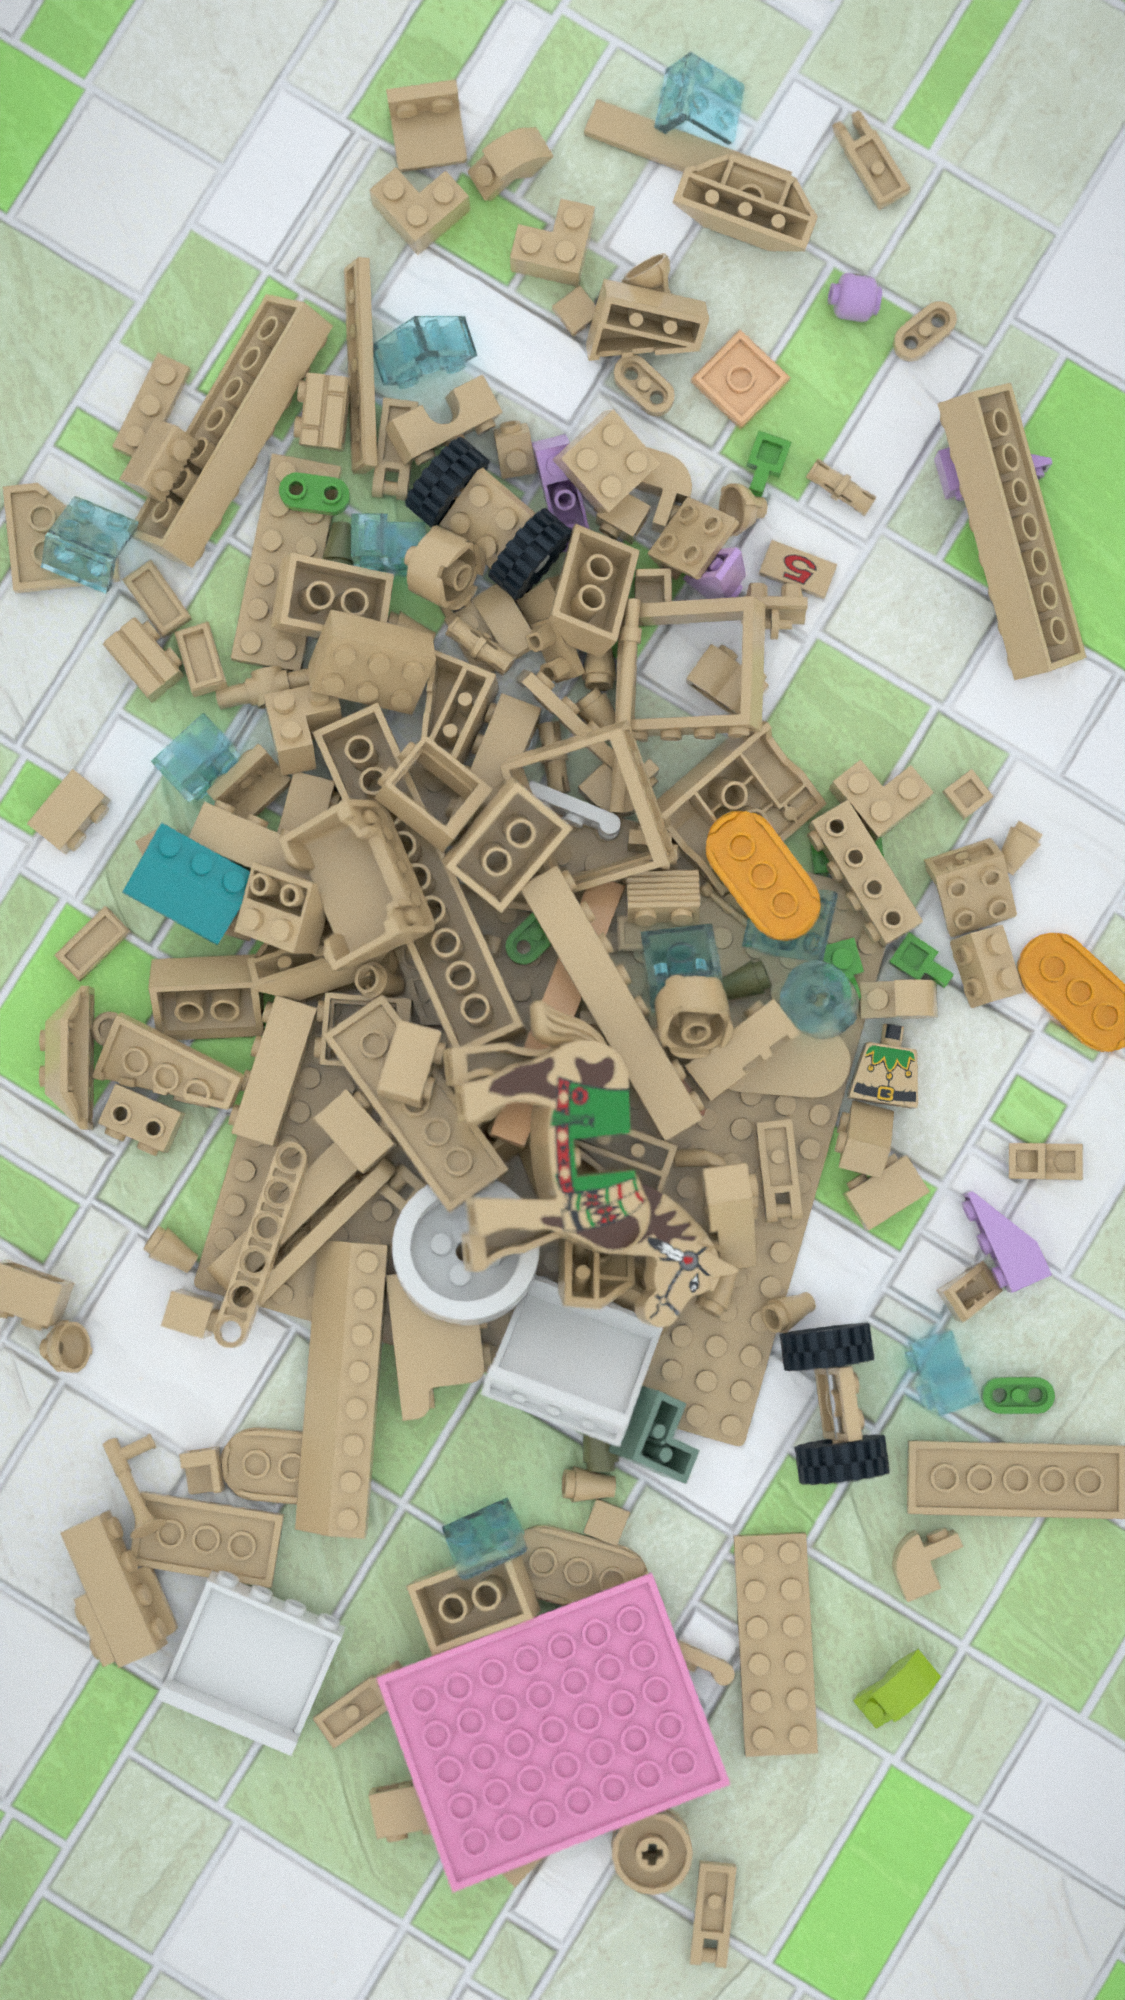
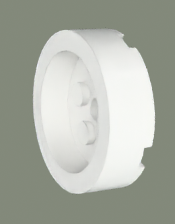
[392,1181,539,1326]

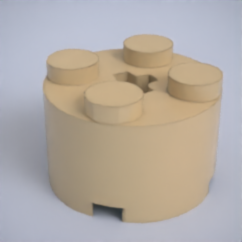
[404,525,485,610]
[654,975,733,1059]

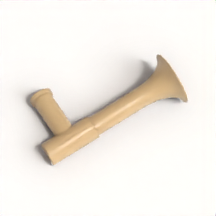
[103,1433,166,1539]

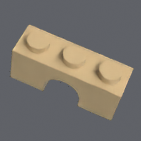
[385,374,503,466]

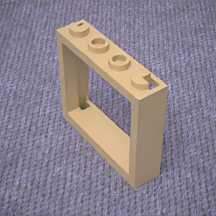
[615,596,766,742]
[500,720,676,893]

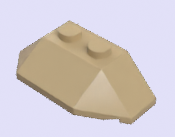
[672,153,818,252]
[247,915,389,1001]
[39,986,95,1130]
[558,1238,635,1309]

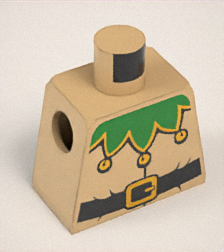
[846,1024,918,1109]

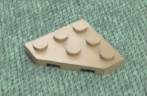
[3,483,121,593]

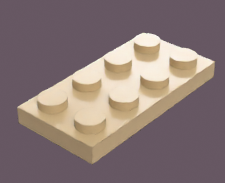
[131,1491,285,1588]

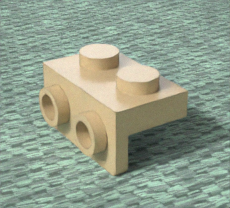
[206,743,291,819]
[950,924,1024,1008]

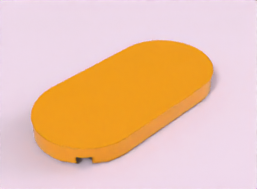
[706,811,821,941]
[1017,933,1125,1052]

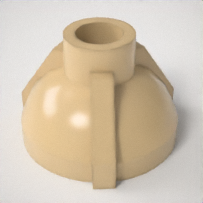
[621,253,671,293]
[719,483,767,536]
[39,1320,93,1373]

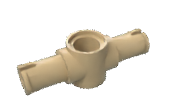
[215,666,310,710]

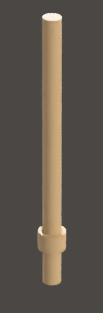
[609,598,642,814]

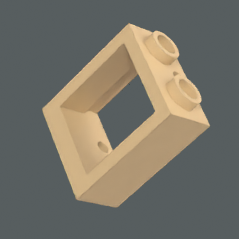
[374,735,493,853]
[314,993,413,1068]

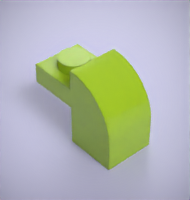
[853,1649,941,1729]

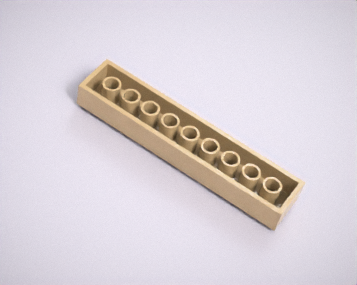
[312,702,527,1048]

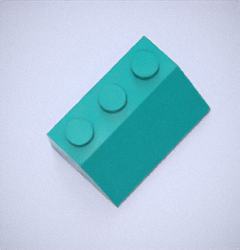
[122,822,250,945]

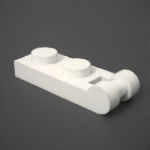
[529,780,621,841]

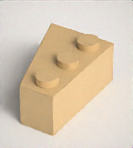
[573,1128,678,1192]

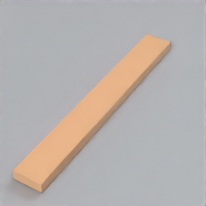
[490,881,625,1148]

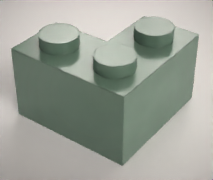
[608,1386,700,1484]

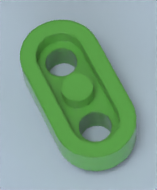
[279,472,350,516]
[506,913,551,965]
[981,1377,1055,1414]

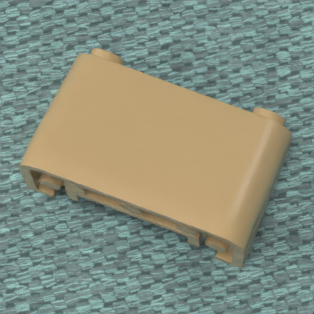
[279,799,434,971]

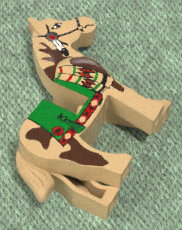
[443,1001,739,1327]

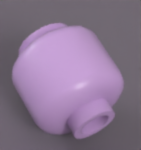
[828,273,882,322]

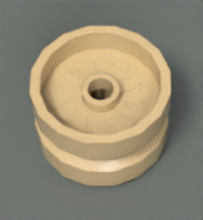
[611,1808,693,1895]

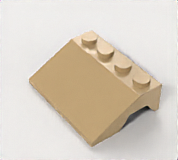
[657,721,827,895]

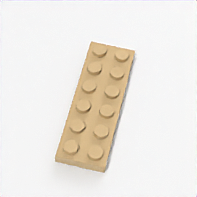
[231,453,342,672]
[323,994,509,1214]
[907,1440,1125,1519]
[733,1532,818,1757]

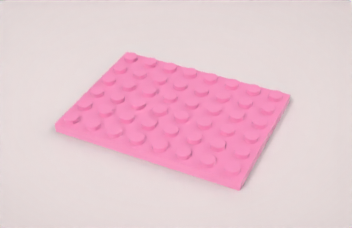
[376,1572,731,1892]

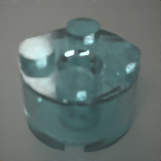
[780,960,859,1039]

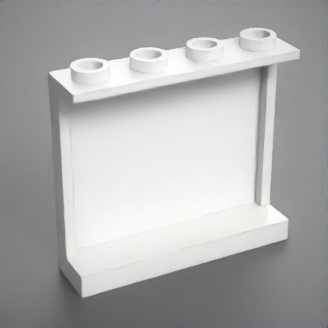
[481,1275,663,1447]
[157,1571,345,1756]

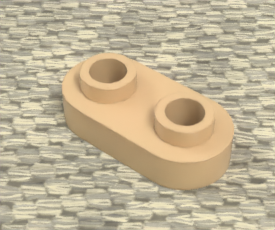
[893,301,957,362]
[614,354,675,416]

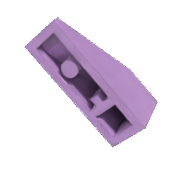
[683,547,746,599]

